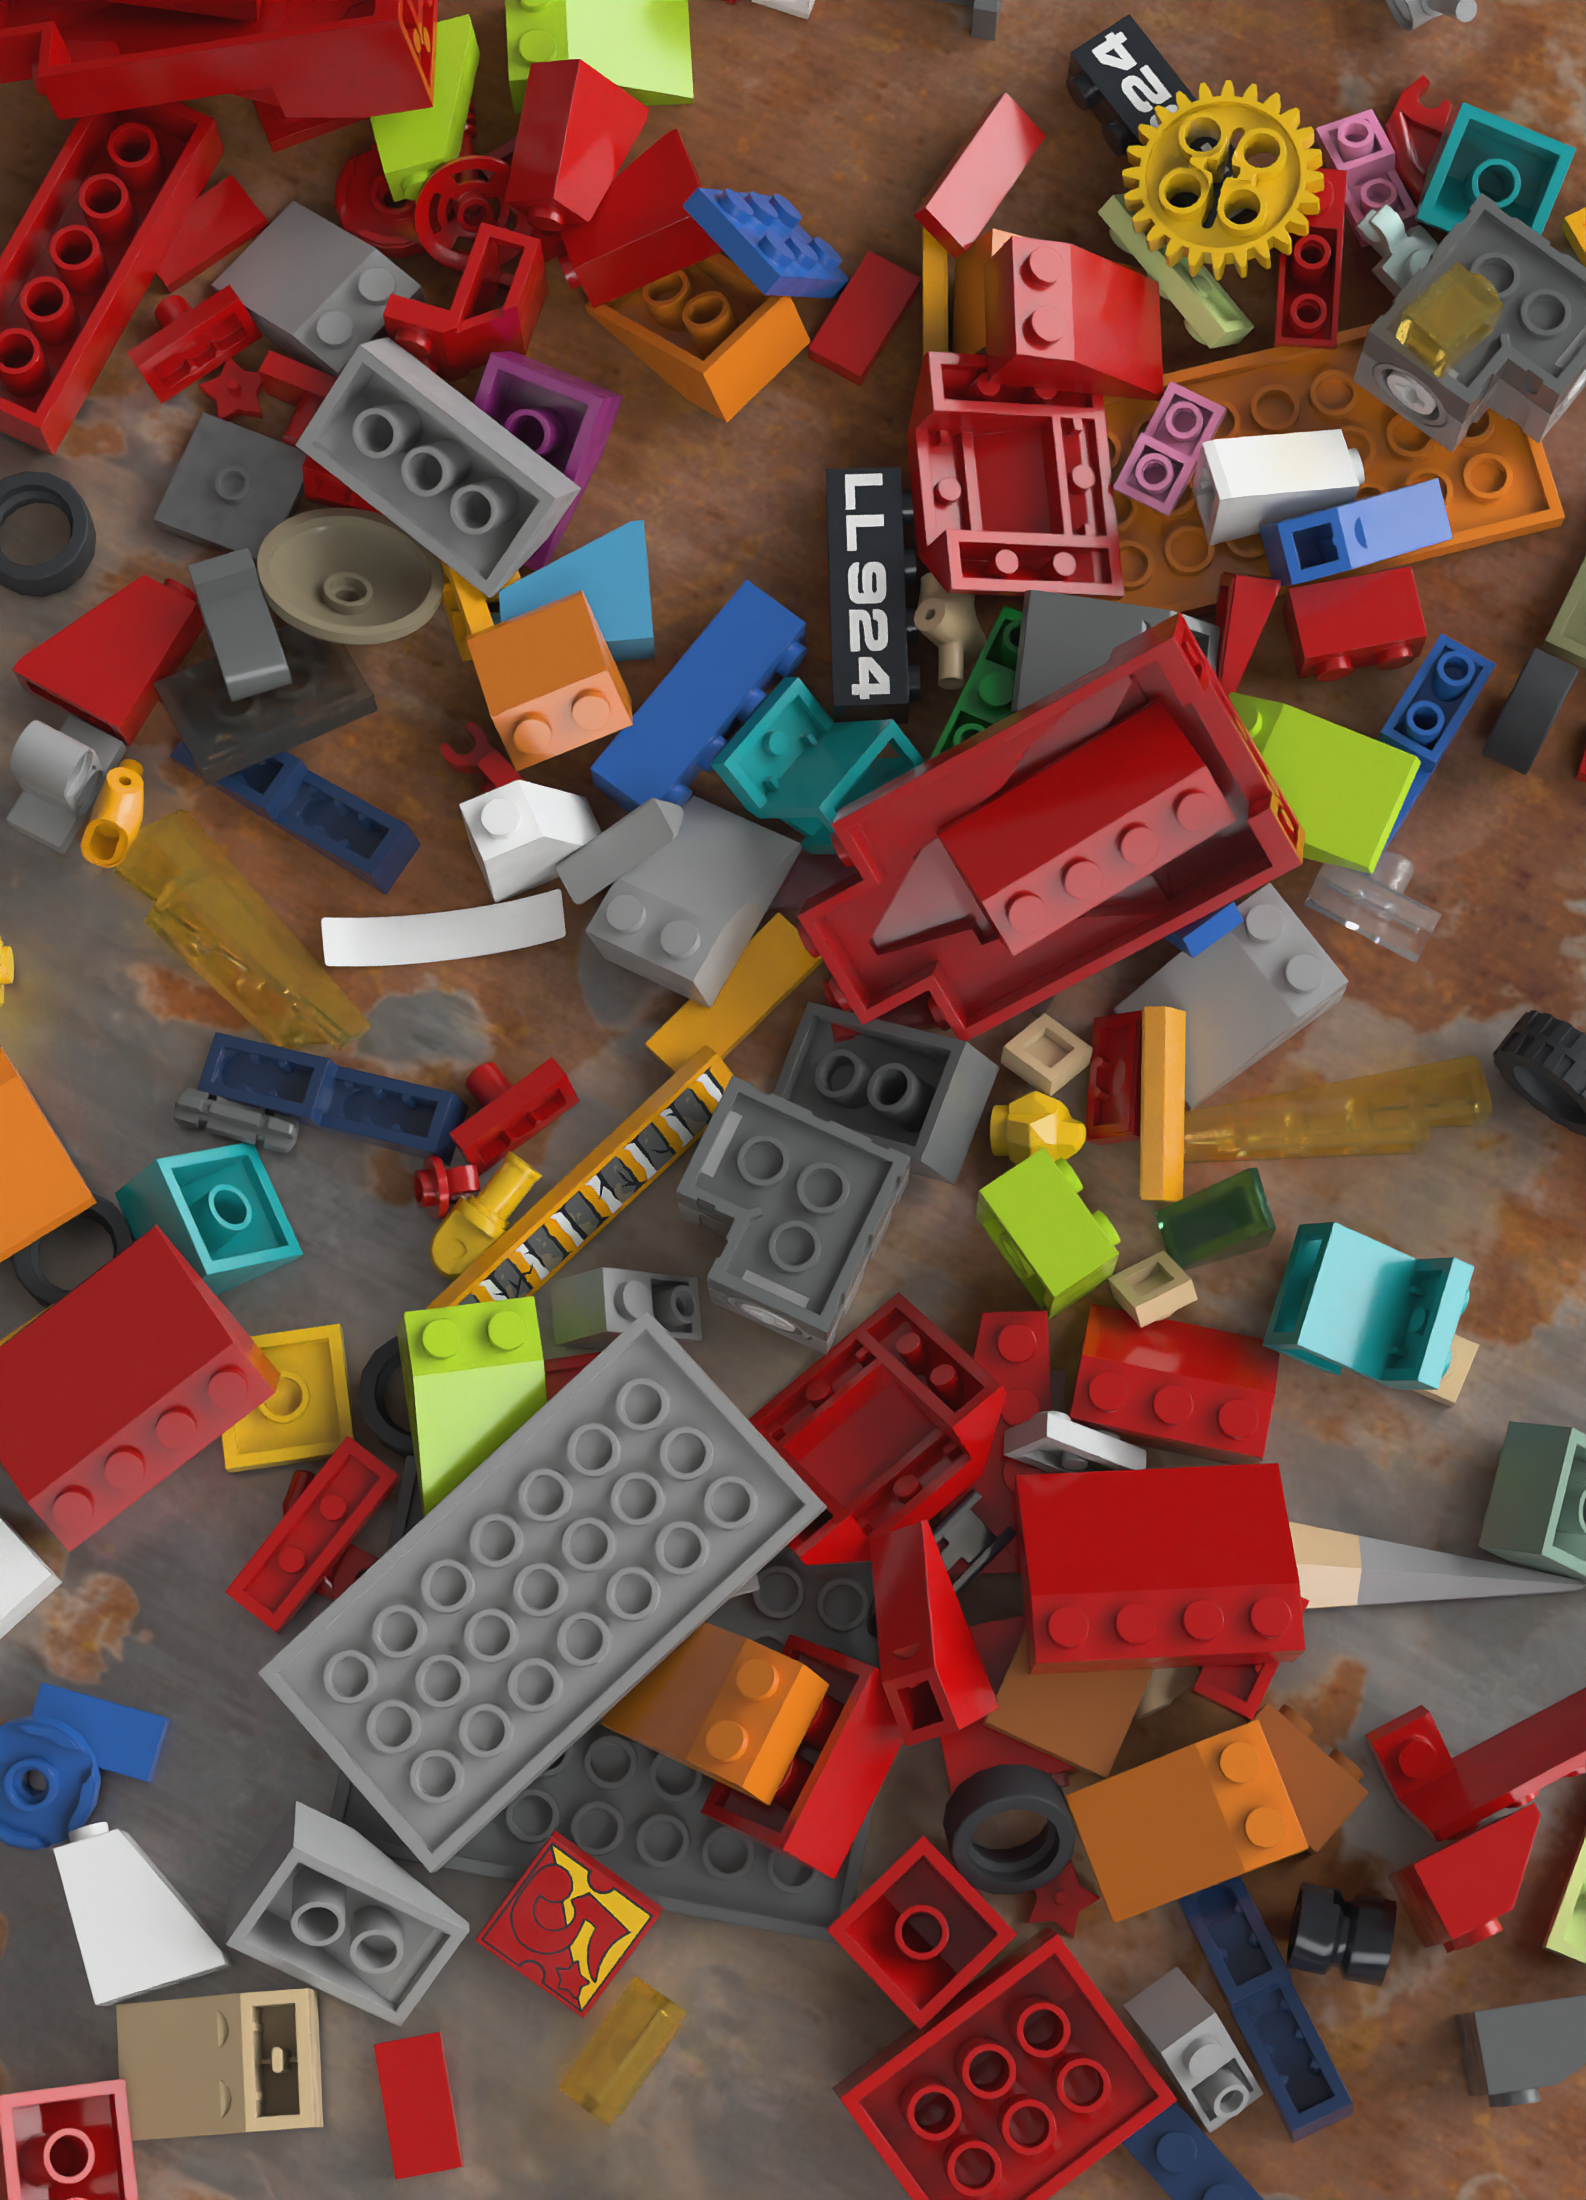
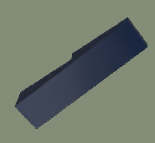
[170,706,421,895]
[197,1032,469,1166]
[1177,1876,1353,2143]

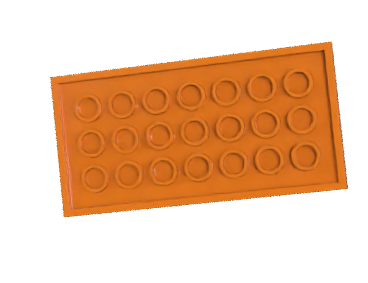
[1099,323,1565,617]

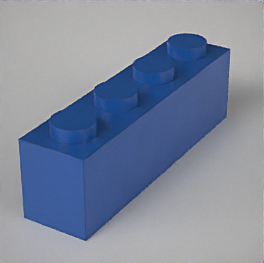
[590,579,808,813]

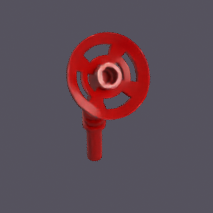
[414,100,534,272]

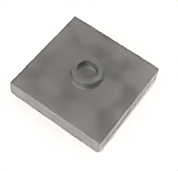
[153,412,307,565]

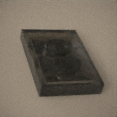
[153,624,378,786]

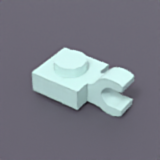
[1355,204,1438,297]

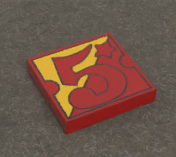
[475,1830,663,2018]

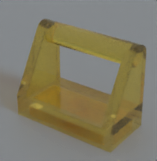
[558,1975,691,2127]

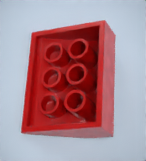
[0,1224,281,1552]
[1015,1463,1306,1675]
[832,1926,1177,2200]

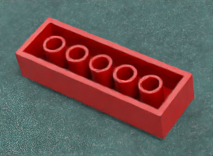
[0,102,225,456]

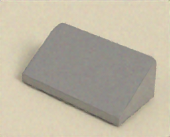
[555,798,685,905]

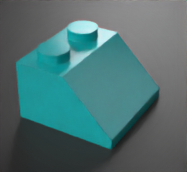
[1414,102,1577,235]
[114,1143,303,1296]

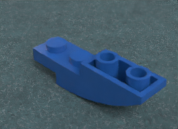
[1339,633,1496,882]

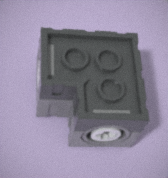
[1353,193,1586,452]
[676,1075,910,1355]

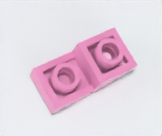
[1315,109,1418,248]
[1113,381,1227,517]

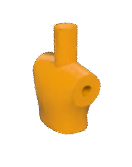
[80,759,144,868]

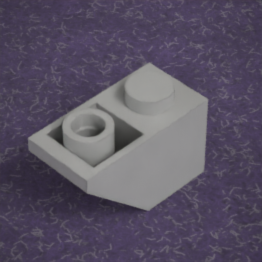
[551,1267,702,1350]
[1123,1966,1264,2133]

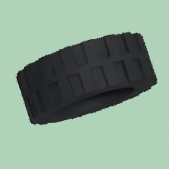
[1493,1010,1586,1137]

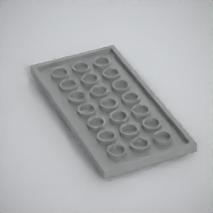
[258,1311,827,1873]

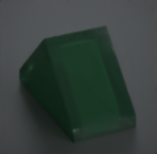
[1155,1167,1277,1271]

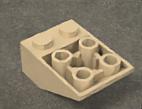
[116,1988,323,2141]

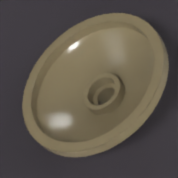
[256,507,444,646]

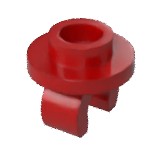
[413,1155,481,1220]

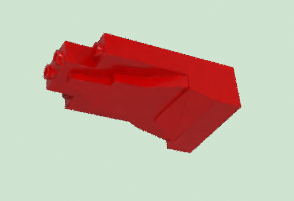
[0,0,438,120]
[797,612,1305,1041]

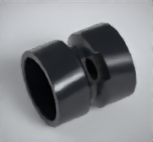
[1286,1882,1397,1987]

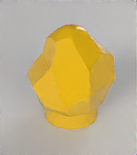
[990,1091,1086,1165]

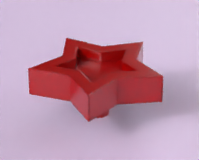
[198,358,264,422]
[1027,1860,1100,1938]

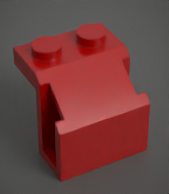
[383,222,548,382]

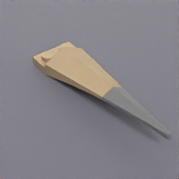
[1289,1522,1586,1610]

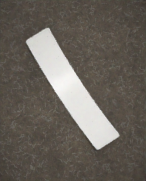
[321,889,566,966]

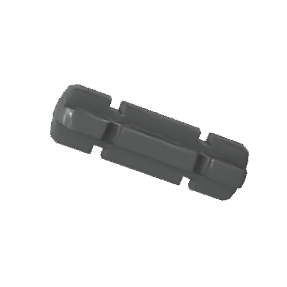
[174,1088,299,1153]

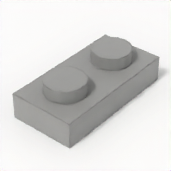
[1003,1411,1146,1473]

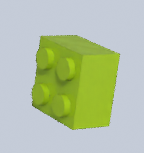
[975,1147,1121,1321]

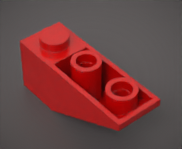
[1274,168,1347,350]
[870,1519,999,1747]

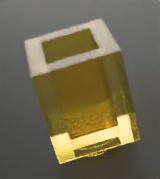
[1395,261,1504,379]

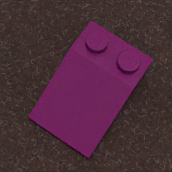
[473,351,623,571]

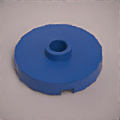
[0,1715,101,1850]

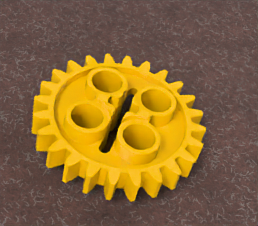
[1122,80,1324,280]

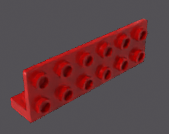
[1364,1687,1586,1842]

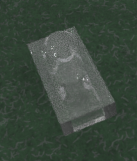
[1304,852,1442,963]

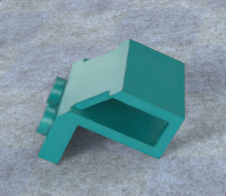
[710,677,925,854]
[1262,1222,1474,1390]

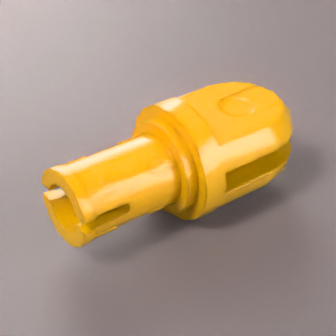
[429,1151,542,1281]

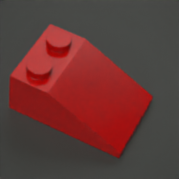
[983,236,1164,402]

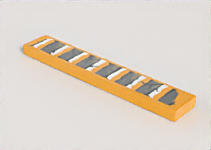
[426,1045,734,1309]

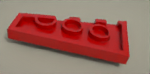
[936,1310,1052,1576]

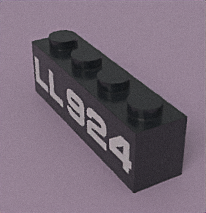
[1066,14,1258,229]
[826,467,921,724]

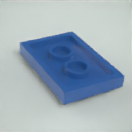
[682,188,850,299]

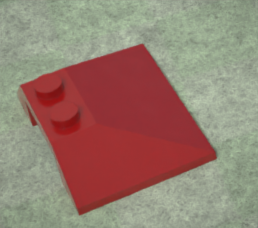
[906,351,1125,600]
[748,1292,1007,1565]

